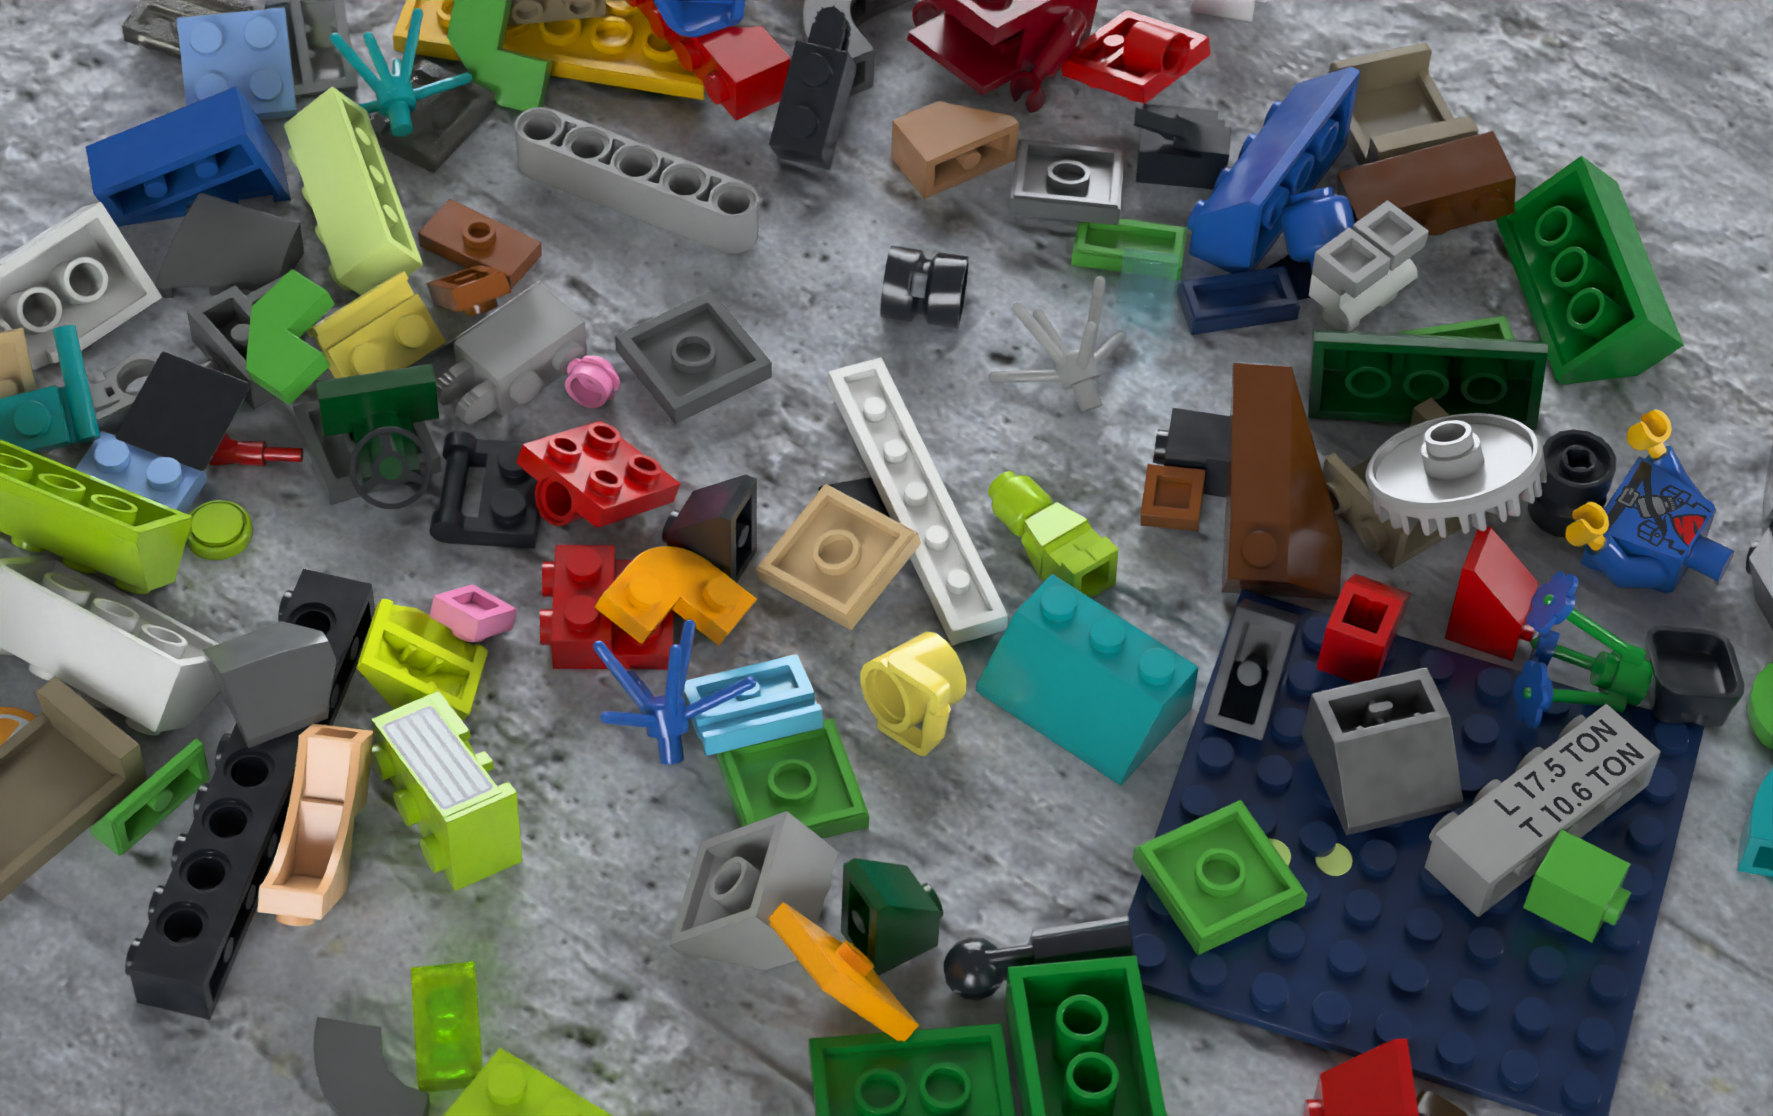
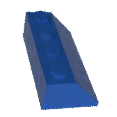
[1187,67,1360,274]

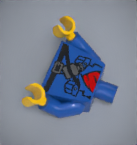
[1565,409,1735,594]

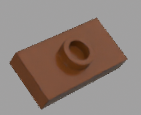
[418,199,542,289]

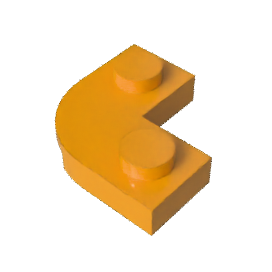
[595,546,757,646]

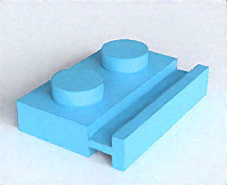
[683,654,824,756]

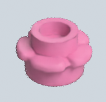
[565,356,620,408]

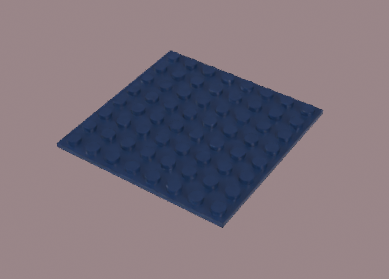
[1127,589,1705,1116]

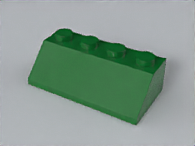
[1496,155,1684,385]

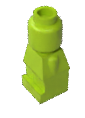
[988,471,1119,598]

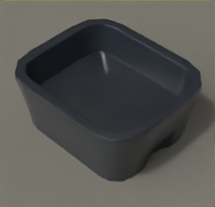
[1644,626,1745,727]

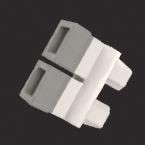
[1309,200,1429,331]

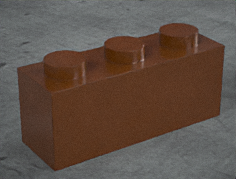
[1337,130,1516,236]

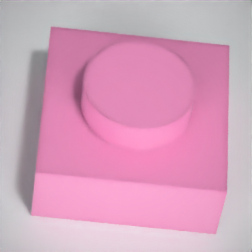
[429,584,517,642]

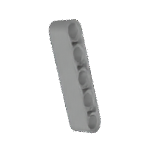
[515,107,759,254]

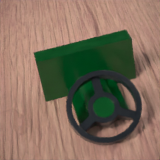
[316,364,439,510]

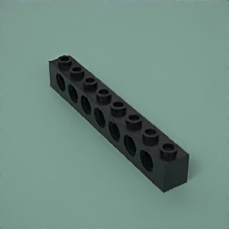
[125,569,375,1020]

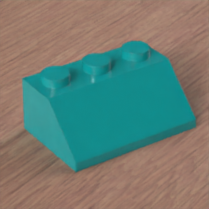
[976,574,1199,786]

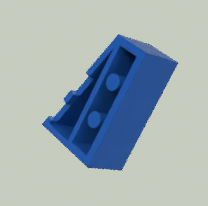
[86,86,291,227]

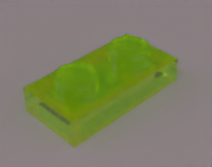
[410,961,483,1092]

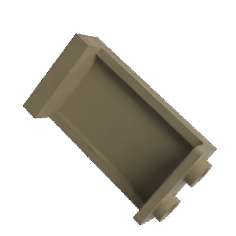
[0,676,147,901]

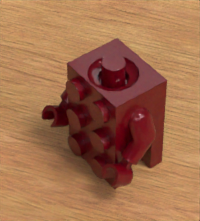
[907,0,1098,113]

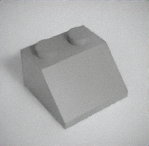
[669,811,838,971]

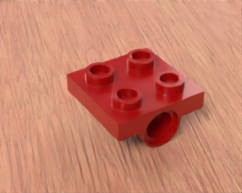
[1061,10,1211,104]
[516,420,681,528]

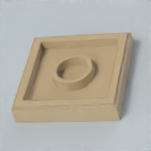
[755,483,921,630]

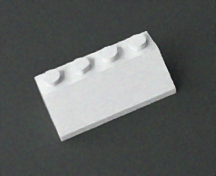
[0,554,220,736]

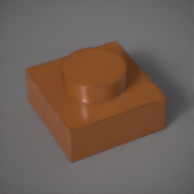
[1140,464,1205,532]

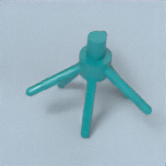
[330,8,472,137]

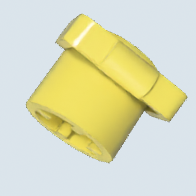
[860,631,966,756]

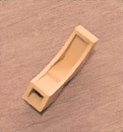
[257,724,374,926]

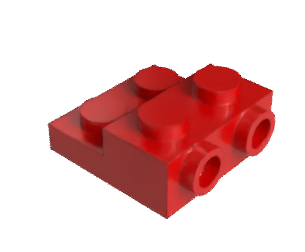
[540,545,674,670]

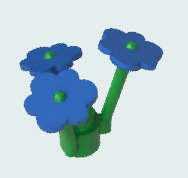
[1514,571,1653,729]

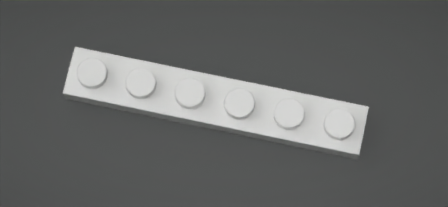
[828,357,1008,646]

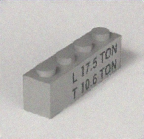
[1425,704,1661,917]

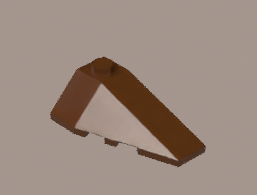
[1221,362,1342,600]

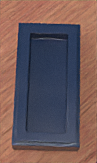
[1177,266,1300,335]

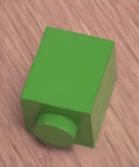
[1523,829,1631,943]

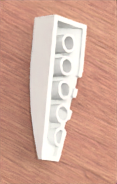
[0,202,162,370]

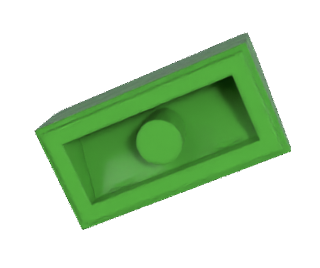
[90,738,210,856]

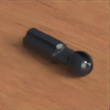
[943,916,1136,1001]

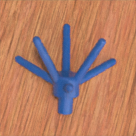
[593,619,756,765]

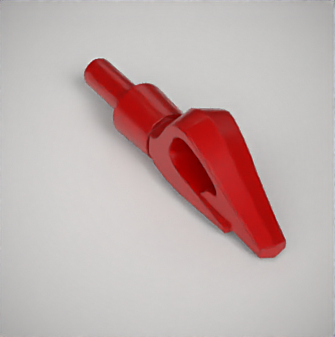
[208,433,303,467]

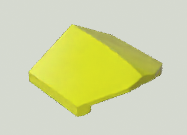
[356,599,488,720]

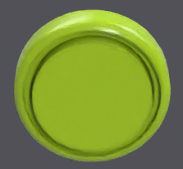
[186,500,253,560]

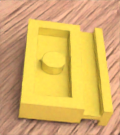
[307,271,446,379]

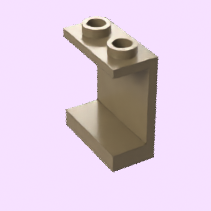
[1323,398,1489,569]

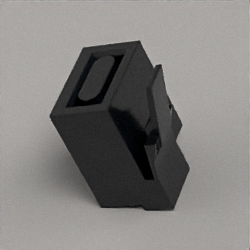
[1134,104,1231,190]

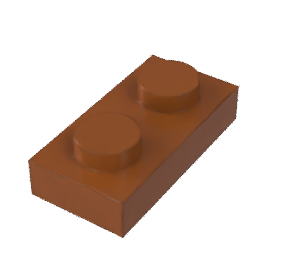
[426,264,511,317]

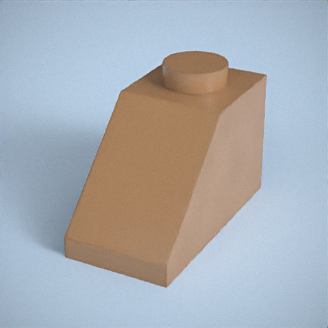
[891,101,1019,199]

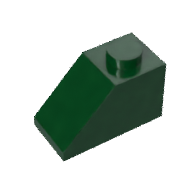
[841,858,943,976]

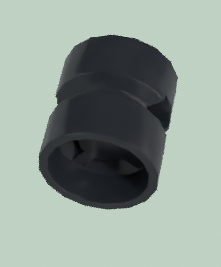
[880,245,969,328]
[1528,429,1617,538]

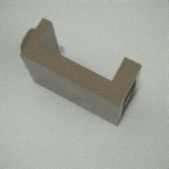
[1329,42,1479,166]

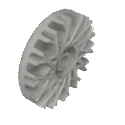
[1366,413,1547,538]

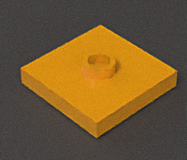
[768,902,919,1042]

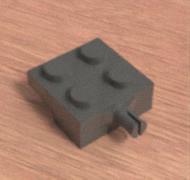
[187,275,329,410]

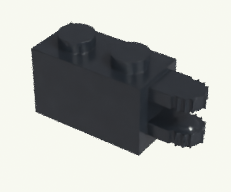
[769,5,857,170]

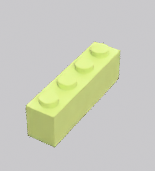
[284,87,423,296]

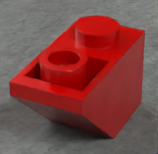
[1316,573,1412,683]

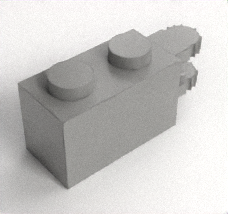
[436,284,587,426]

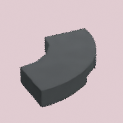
[313,1017,431,1116]

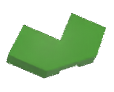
[447,0,553,111]
[246,269,335,405]

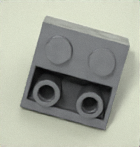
[1302,667,1463,835]

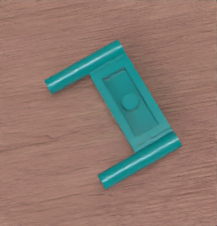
[0,325,101,454]

